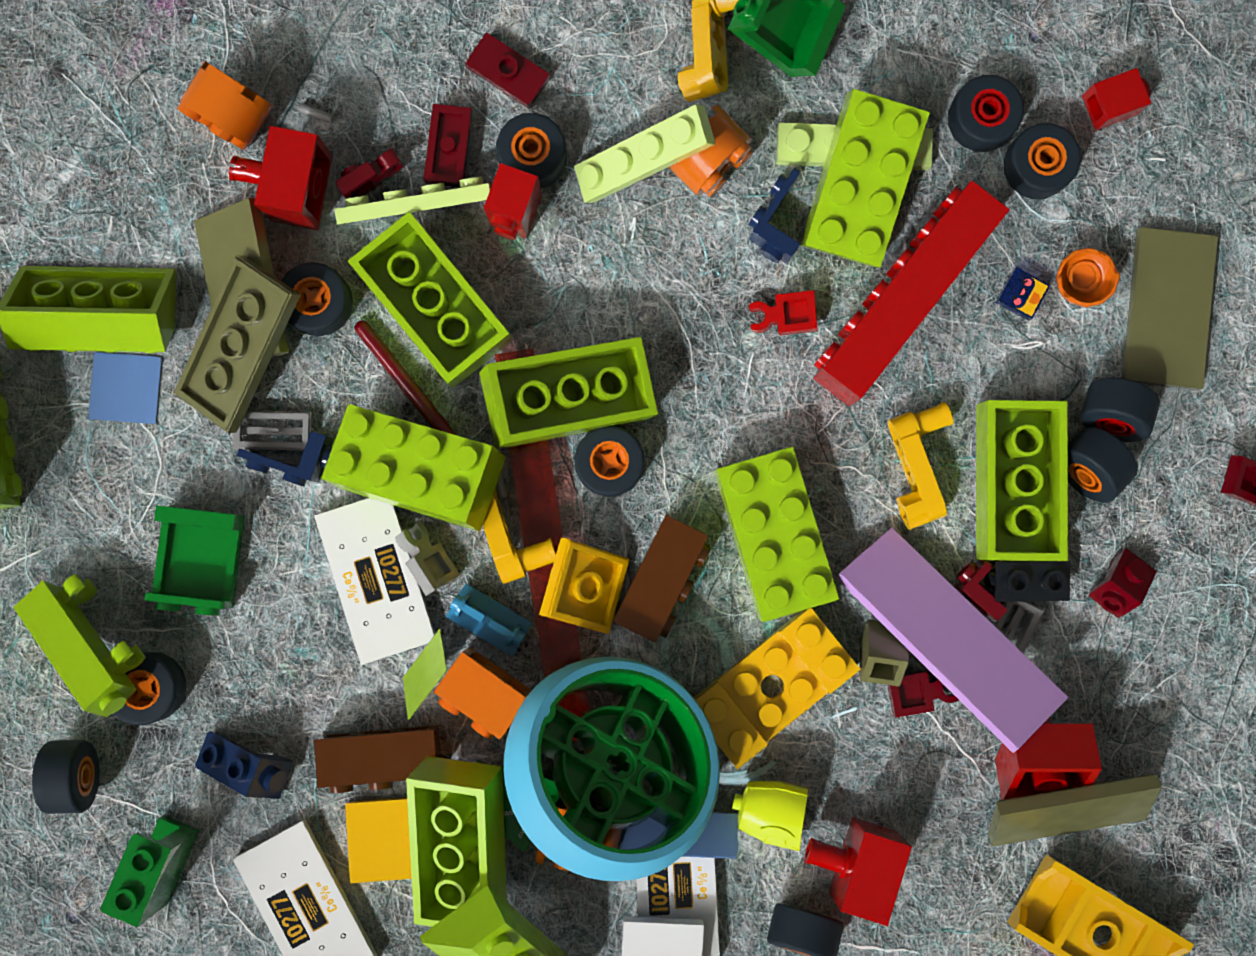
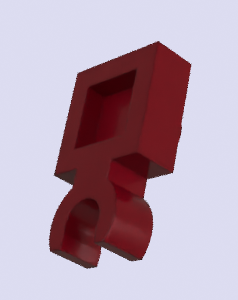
[335,148,404,199]
[887,671,959,718]

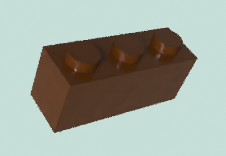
[613,515,711,643]
[314,725,441,793]

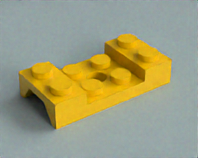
[694,608,861,770]
[1007,854,1194,956]

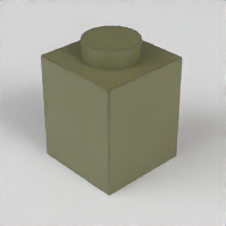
[860,619,909,687]

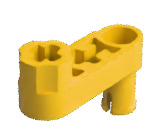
[678,0,738,102]
[887,402,953,530]
[483,488,557,584]

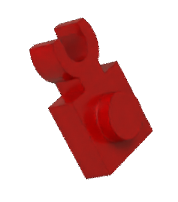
[749,290,819,336]

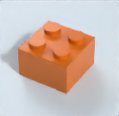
[434,646,532,739]

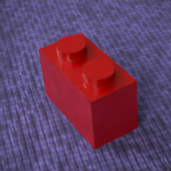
[484,163,542,240]

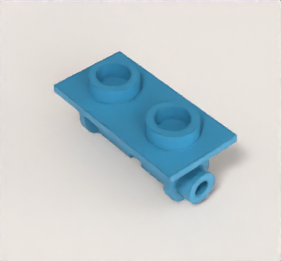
[446,583,533,657]

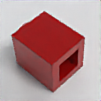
[1082,68,1152,131]

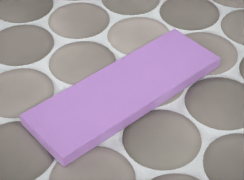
[836,527,1069,753]

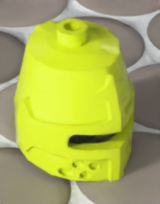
[732,781,808,851]

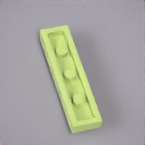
[574,104,716,203]
[776,123,933,170]
[334,176,492,225]

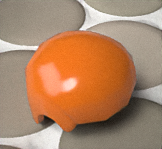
[1056,247,1120,308]

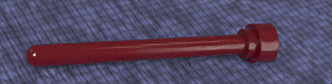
[354,320,458,436]

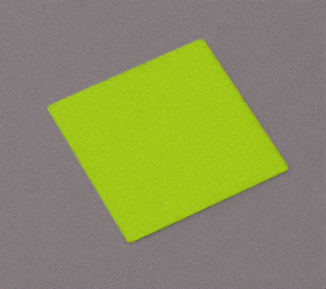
[403,629,447,720]

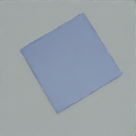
[88,352,162,424]

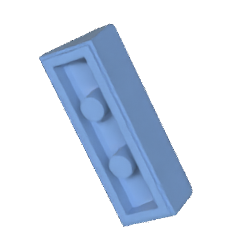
[618,812,738,859]

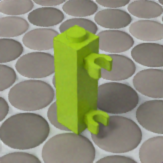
[13,574,146,717]

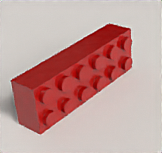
[813,180,1010,407]

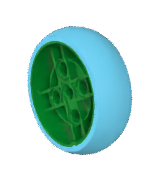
[504,657,720,881]

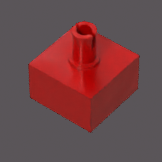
[229,126,333,230]
[995,717,1102,800]
[804,817,912,926]

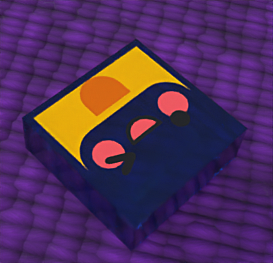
[995,267,1051,321]

